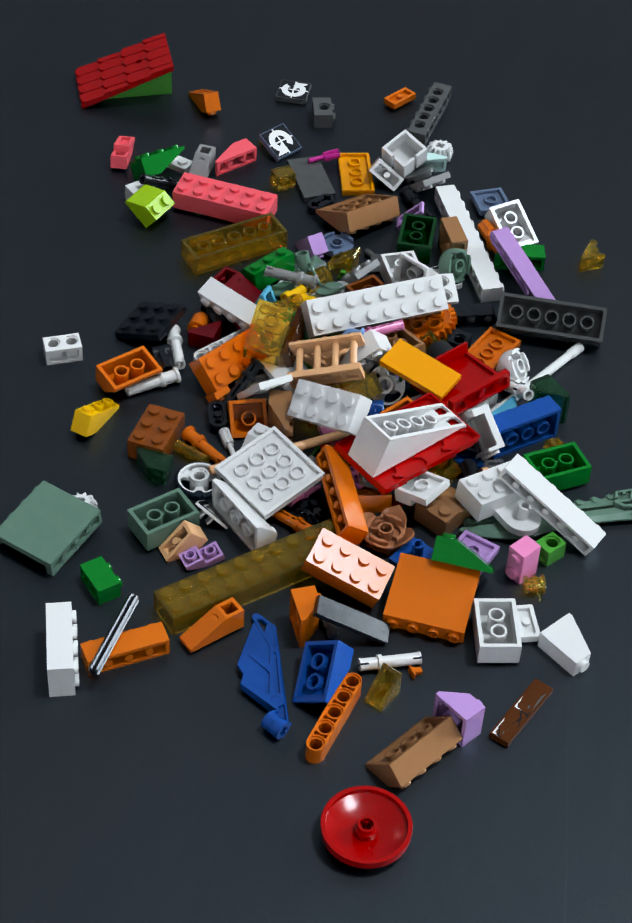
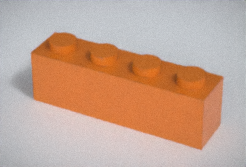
[80,621,170,676]

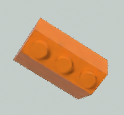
[95,345,163,392]

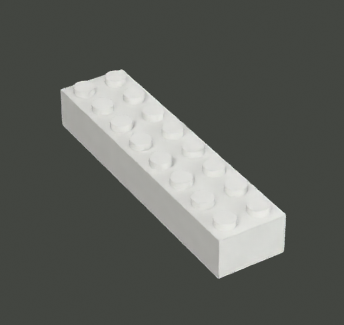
[300,274,449,339]

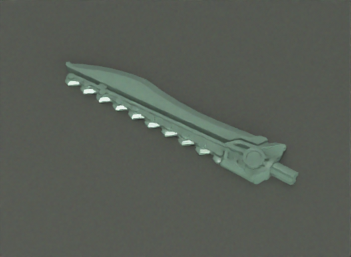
[459,489,632,540]

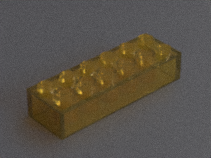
[181,212,288,275]

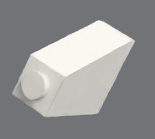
[537,613,591,677]

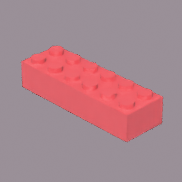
[172,172,278,230]

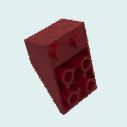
[213,266,262,304]

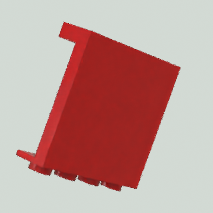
[411,342,510,415]

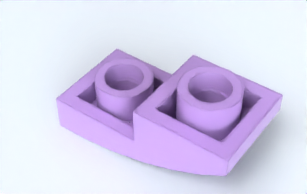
[178,541,225,570]

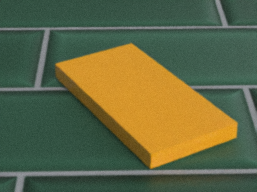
[337,153,375,196]
[379,339,462,401]

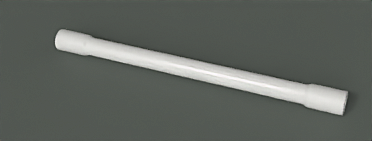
[490,342,584,413]

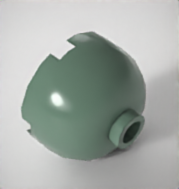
[438,248,471,283]

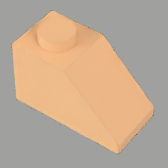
[158,520,208,562]

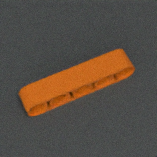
[305,672,362,764]

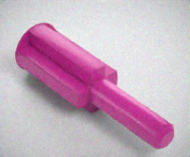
[308,148,340,163]

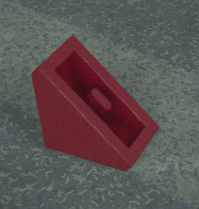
[188,321,222,349]

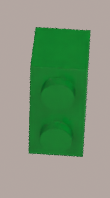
[80,556,123,605]

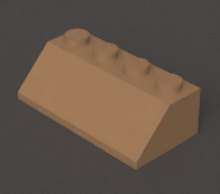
[365,716,463,789]

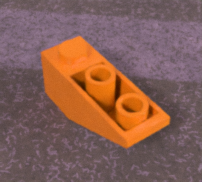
[180,597,244,653]

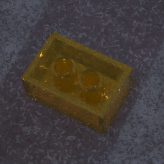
[243,299,294,366]

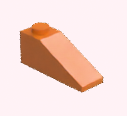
[188,89,221,115]

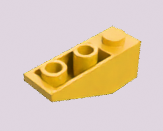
[70,398,120,437]

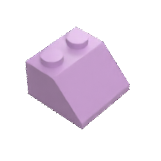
[432,691,485,747]

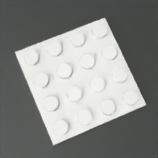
[215,426,325,520]

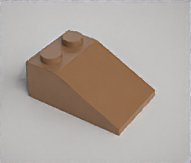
[414,487,472,535]

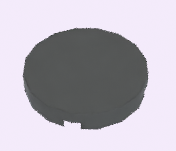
[404,165,435,184]

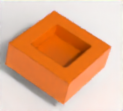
[206,385,230,403]

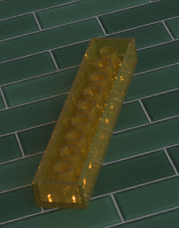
[153,518,337,635]

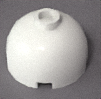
[496,348,530,384]

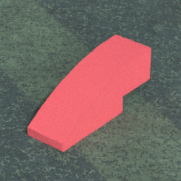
[110,136,135,169]

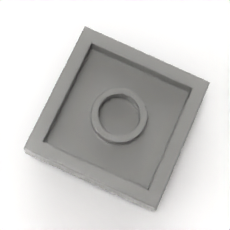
[408,171,451,193]
[340,259,380,284]

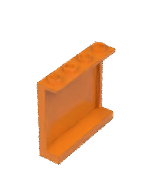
[383,553,481,643]

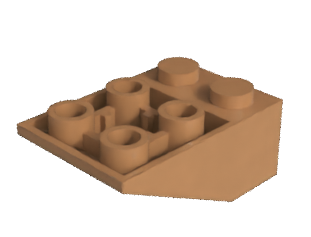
[268,390,295,443]

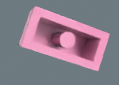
[505,535,541,585]

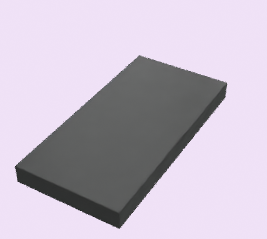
[287,156,336,202]

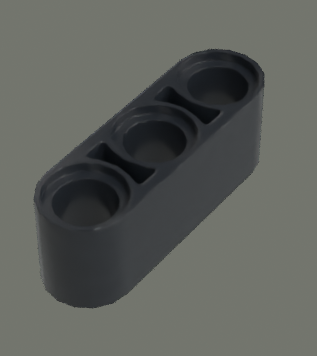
[451,303,497,328]

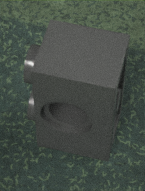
[312,97,336,128]

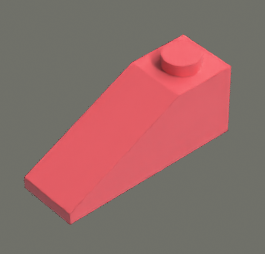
[215,138,257,176]

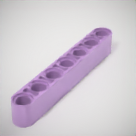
[490,226,555,300]

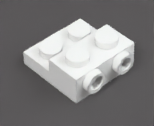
[394,471,450,506]

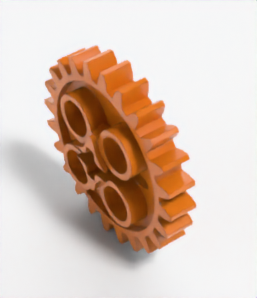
[402,304,458,345]

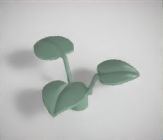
[263,250,345,297]

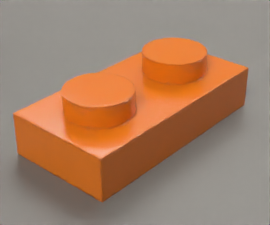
[383,87,416,110]

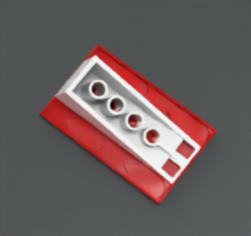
[333,392,481,495]

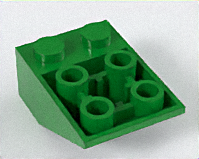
[129,144,185,181]

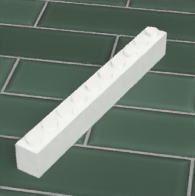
[434,185,504,303]

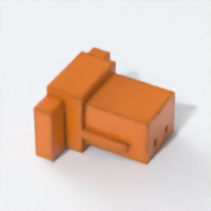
[408,665,423,679]

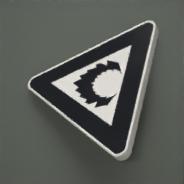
[195,500,228,529]

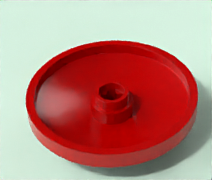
[320,786,413,869]

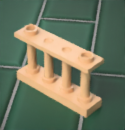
[287,332,365,389]

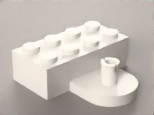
[454,461,541,536]

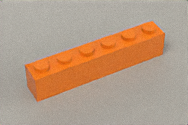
[315,444,369,545]

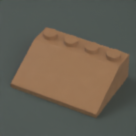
[316,194,400,234]

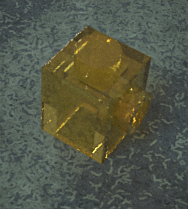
[269,165,296,191]

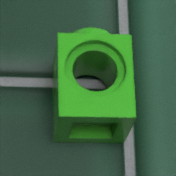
[535,531,566,567]

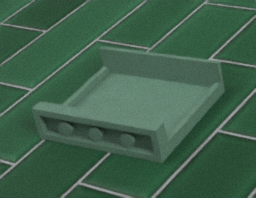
[0,480,102,576]

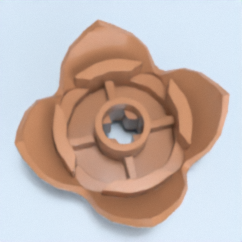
[363,505,415,556]

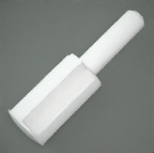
[219,427,235,455]

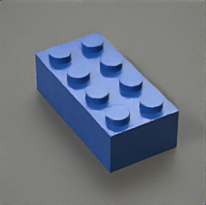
[492,395,562,459]

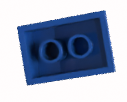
[292,640,354,704]

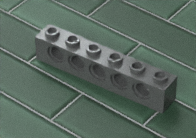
[406,82,452,146]

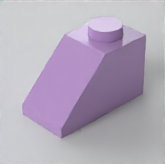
[294,232,328,258]

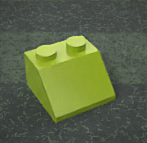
[125,184,175,228]

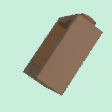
[438,216,468,254]

